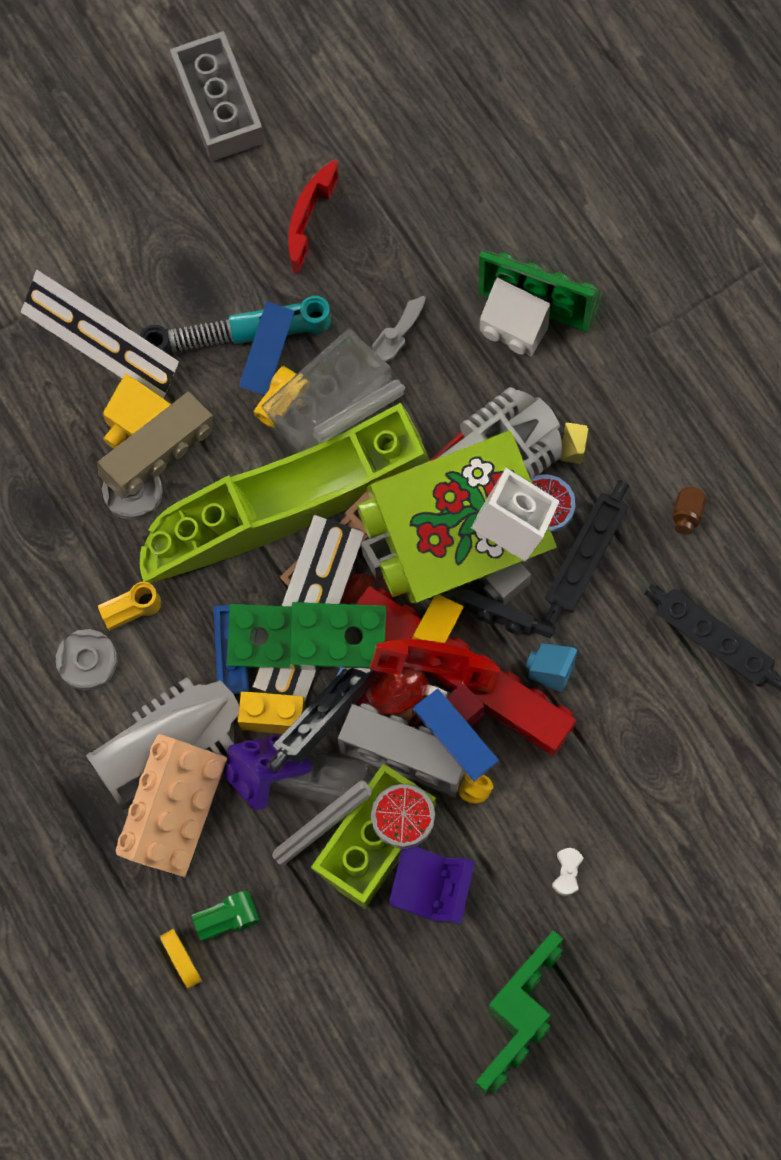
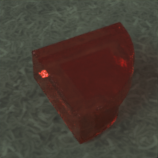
[341,573,375,604]

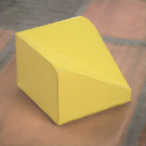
[560,423,588,464]

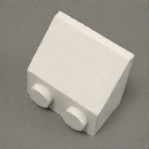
[480,278,550,357]
[471,468,559,561]

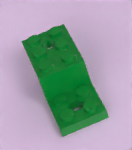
[227,602,386,670]
[475,931,563,1096]

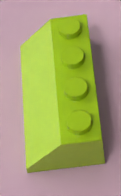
[311,763,436,909]

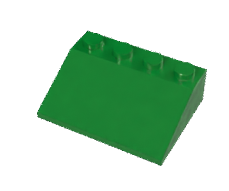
[478,251,602,333]

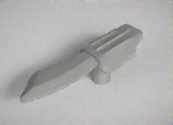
[369,296,426,369]

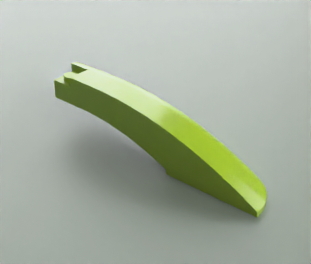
[140,403,430,583]

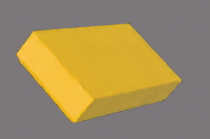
[412,594,464,643]

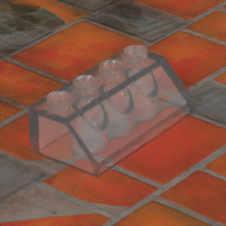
[262,328,392,452]

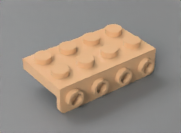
[116,734,227,877]

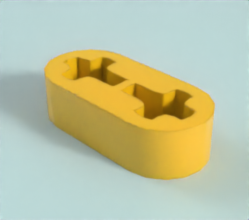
[159,928,202,989]

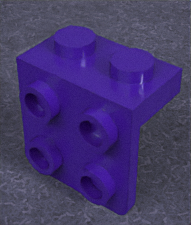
[224,734,312,811]
[390,846,475,924]

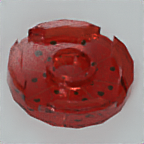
[366,667,427,714]

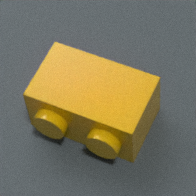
[238,691,306,734]

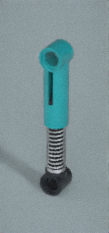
[140,296,331,355]

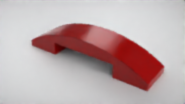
[288,160,340,274]
[370,639,500,693]

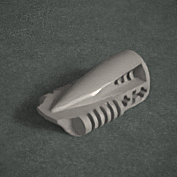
[438,387,562,480]
[86,677,240,810]

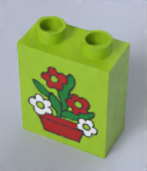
[357,430,557,603]

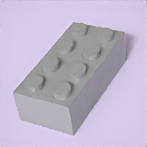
[170,31,265,162]
[338,704,465,798]

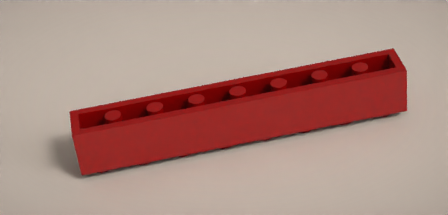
[356,586,576,757]

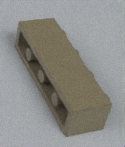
[97,391,213,499]

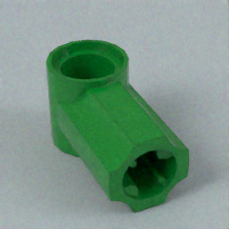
[191,891,260,942]

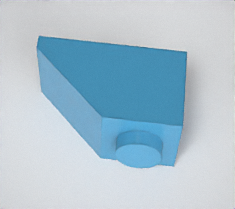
[525,643,577,693]

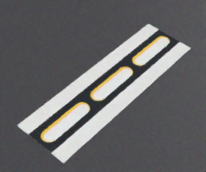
[21,269,179,399]
[253,515,364,701]

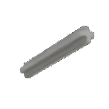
[313,380,405,443]
[272,781,372,865]

